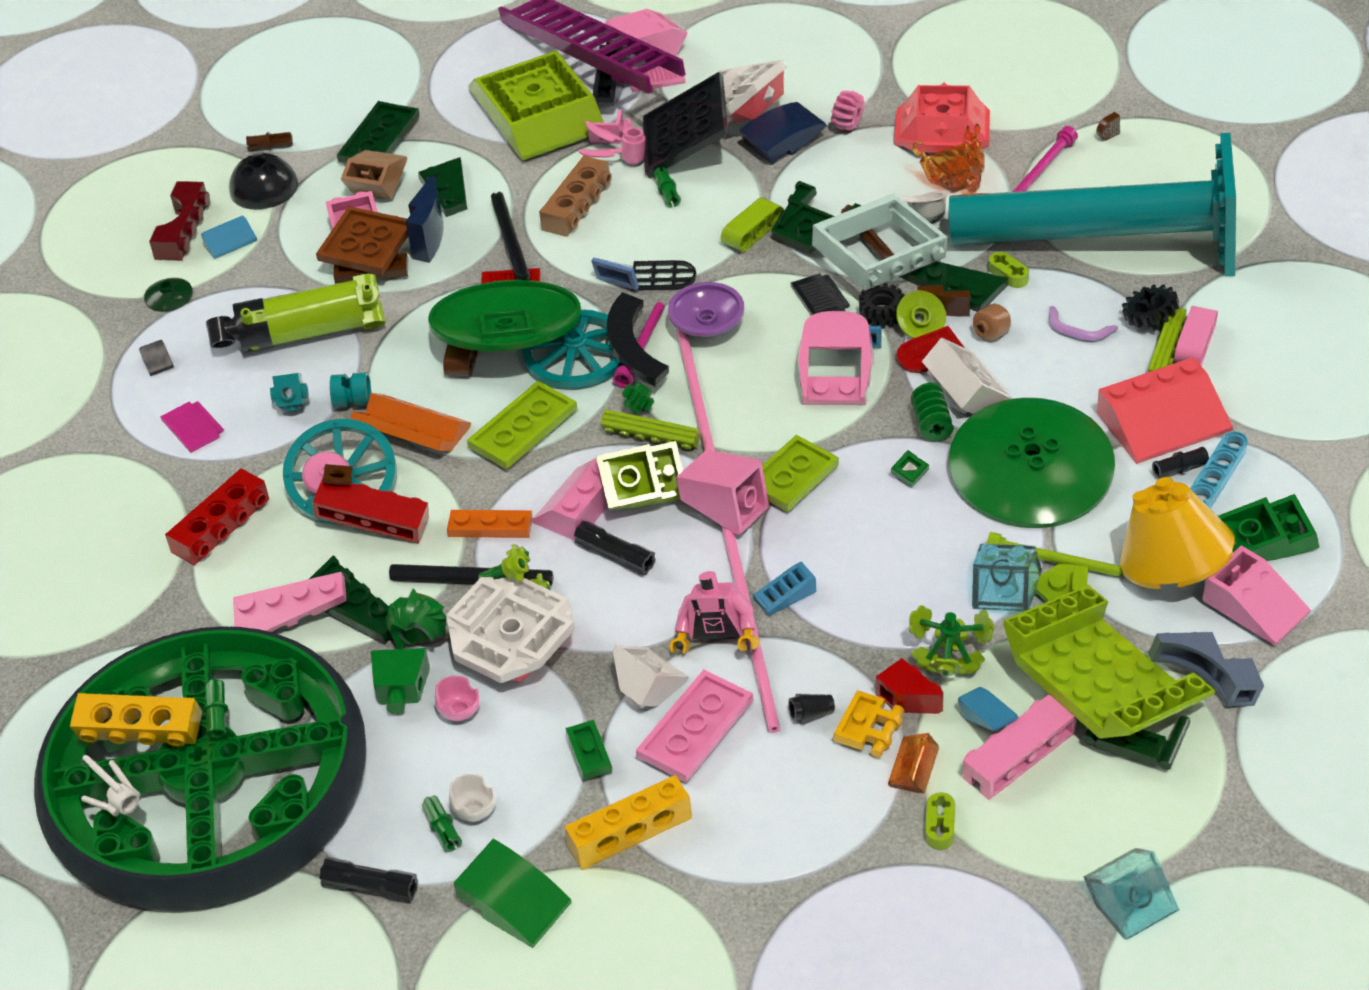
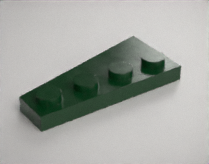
[899,261,1008,312]
[309,555,391,643]

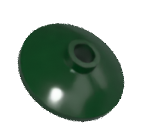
[144,277,193,312]

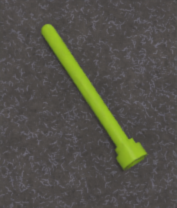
[985,532,1122,577]

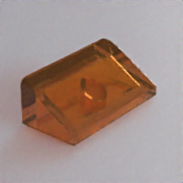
[888,733,939,793]

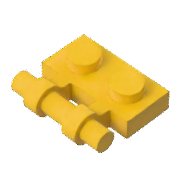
[834,690,904,758]

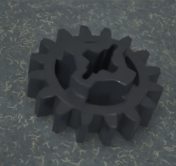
[1122,284,1180,329]

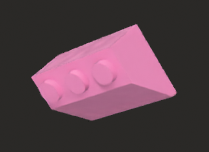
[532,458,608,540]

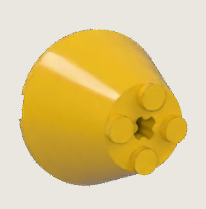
[1120,477,1236,589]

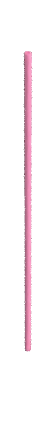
[670,299,780,733]

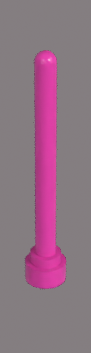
[1013,126,1078,192]
[613,302,665,388]

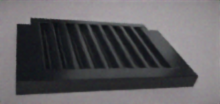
[791,273,850,316]

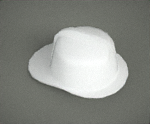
[899,190,951,222]

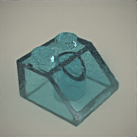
[972,544,1042,612]
[1083,848,1179,940]

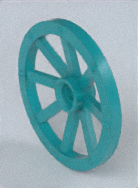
[522,309,624,389]
[283,419,397,524]

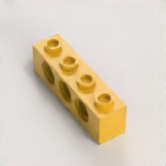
[70,693,202,746]
[564,775,692,871]

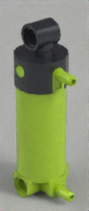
[206,274,386,353]

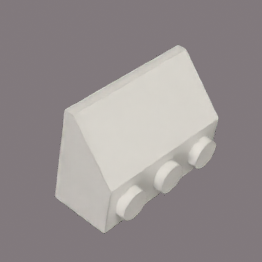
[922,337,1013,414]

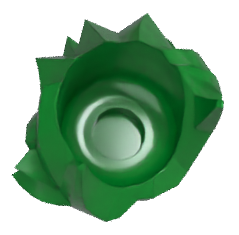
[386,588,447,649]

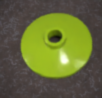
[896,290,946,339]

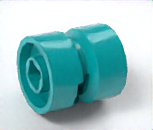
[330,372,372,408]

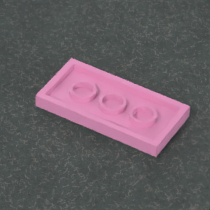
[636,669,753,783]

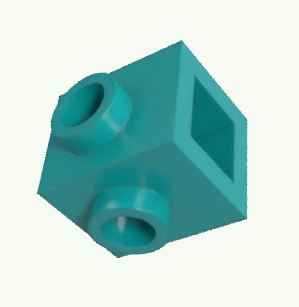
[270,373,309,412]

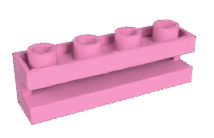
[963,694,1077,800]

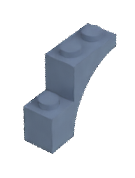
[1148,632,1264,706]

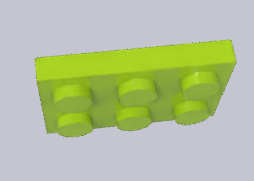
[762,434,839,512]

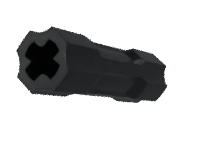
[574,521,656,574]
[319,857,418,902]

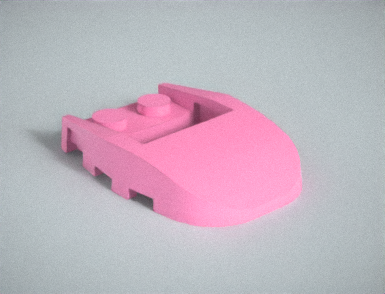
[798,311,874,405]

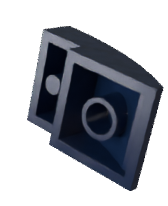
[739,102,827,164]
[405,176,444,263]

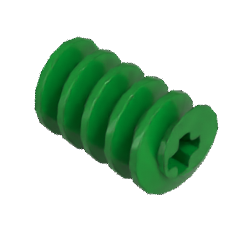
[911,382,954,442]

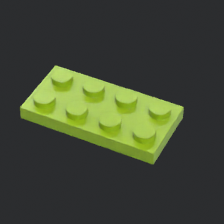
[467,381,577,470]

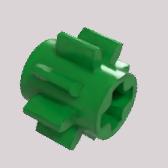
[622,381,655,414]

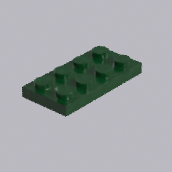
[336,101,420,163]

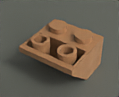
[340,150,408,199]

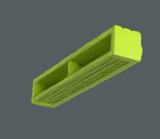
[1148,308,1187,372]
[600,409,701,449]

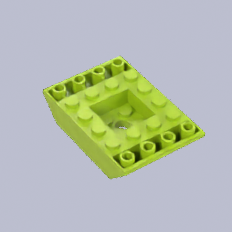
[469,50,604,161]

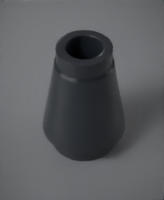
[788,694,835,723]

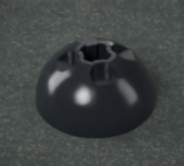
[229,153,298,210]

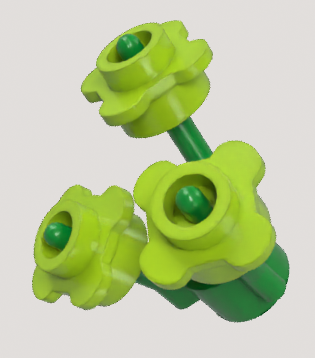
[478,544,551,590]

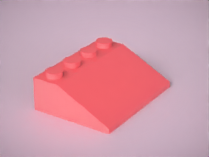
[1097,357,1233,464]

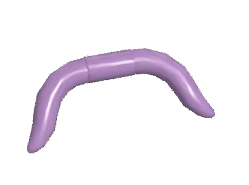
[1049,306,1118,341]

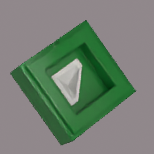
[891,450,929,488]

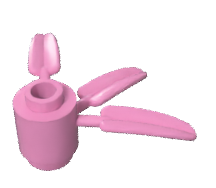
[578,118,645,165]

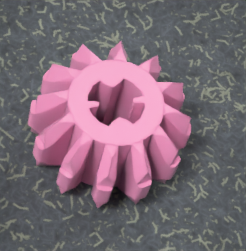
[831,90,865,131]

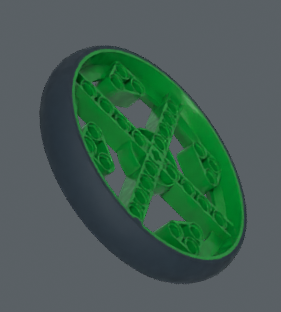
[34,626,366,911]

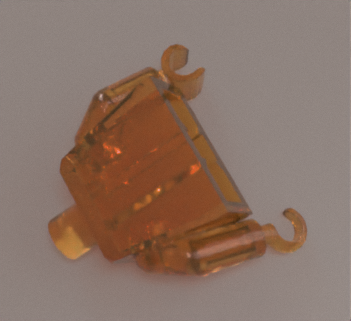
[912,123,985,193]

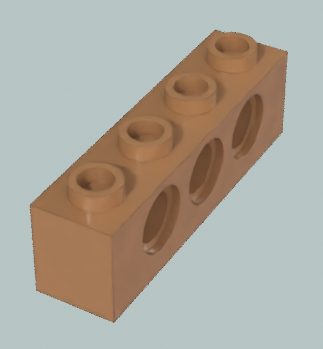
[539,155,612,237]

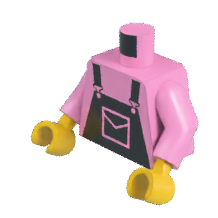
[670,571,760,654]

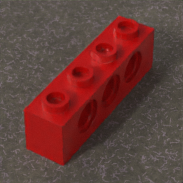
[165,468,270,566]

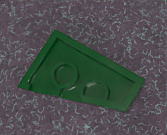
[418,157,468,217]

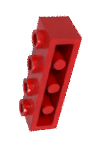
[312,477,429,544]

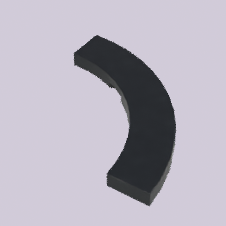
[607,292,669,387]

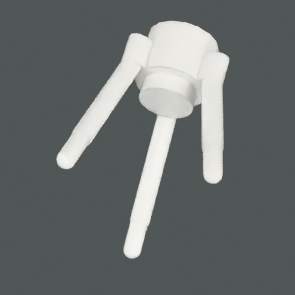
[81,755,140,816]

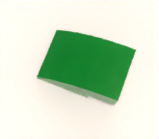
[1218,494,1320,561]
[453,838,572,948]

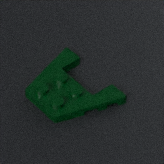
[771,181,862,253]

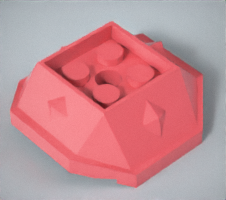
[895,82,990,153]

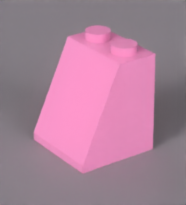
[676,450,769,535]

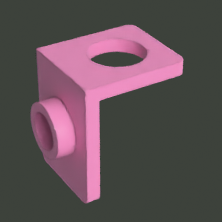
[588,110,624,144]

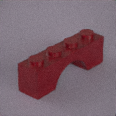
[149,181,210,261]

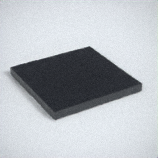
[643,72,728,178]

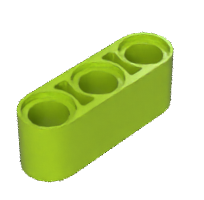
[721,197,784,252]

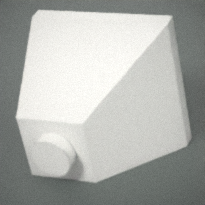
[612,645,689,708]

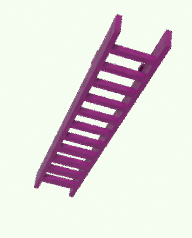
[498,0,686,94]

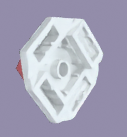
[716,60,787,124]
[446,577,575,683]

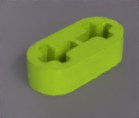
[988,252,1029,288]
[926,792,955,850]

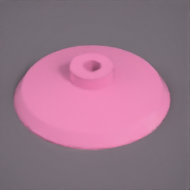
[302,451,349,494]

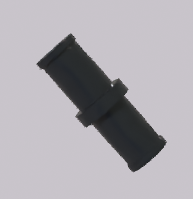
[1152,446,1209,478]

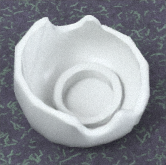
[449,774,495,822]

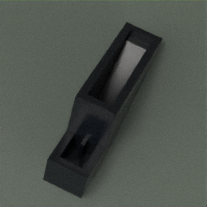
[593,42,630,105]

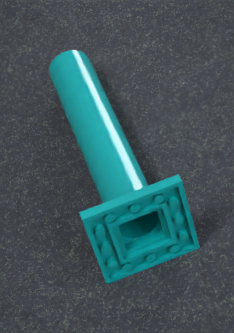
[949,133,1236,276]

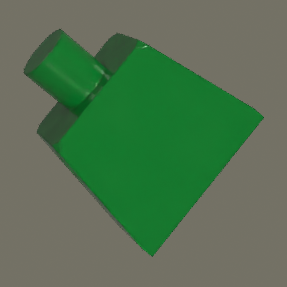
[371,648,430,714]

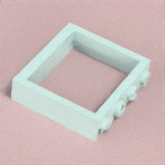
[812,193,947,291]

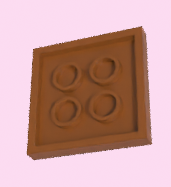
[316,206,408,275]

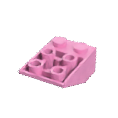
[605,8,688,56]
[1202,545,1311,646]

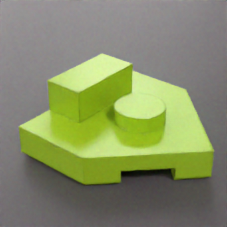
[1028,563,1088,602]

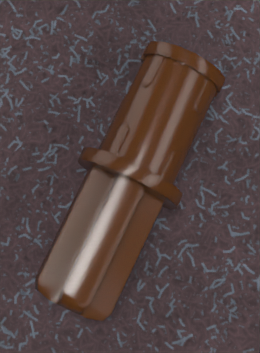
[246,132,293,151]

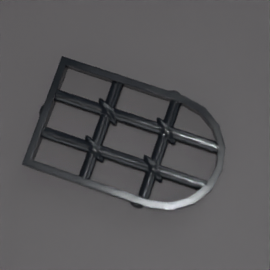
[631,260,697,291]

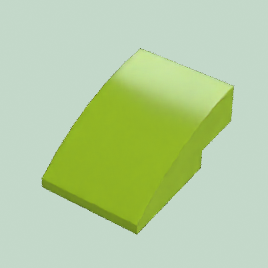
[596,441,683,510]

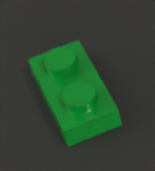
[565,720,612,781]

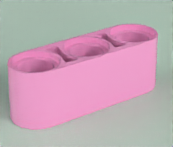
[1174,306,1218,366]

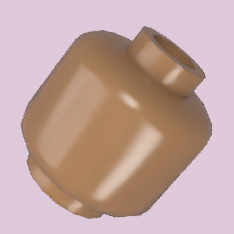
[973,303,1011,341]

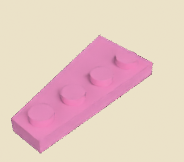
[233,572,346,632]

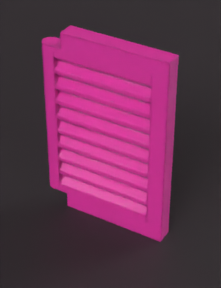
[160,401,224,453]

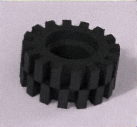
[859,283,905,329]

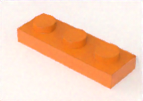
[447,510,533,538]

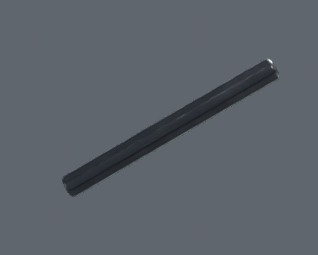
[491,191,530,280]
[389,564,554,586]

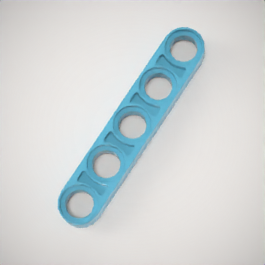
[1190,431,1248,509]

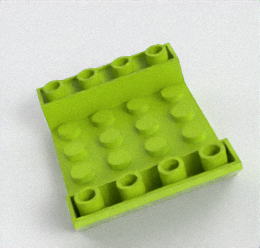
[1003,585,1216,739]

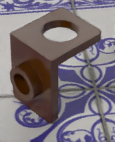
[323,464,353,485]

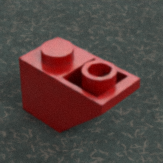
[876,658,944,714]

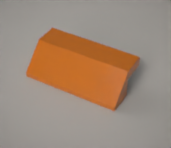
[350,393,472,452]

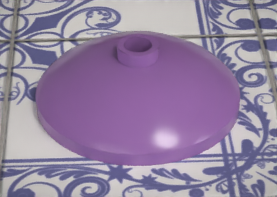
[668,282,744,337]

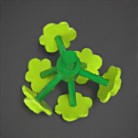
[909,605,994,676]

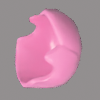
[434,675,479,721]

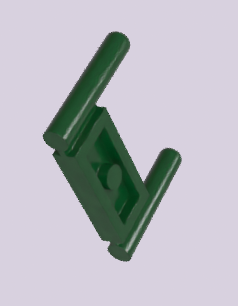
[1082,716,1191,770]

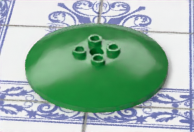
[428,280,581,351]
[949,398,1115,528]

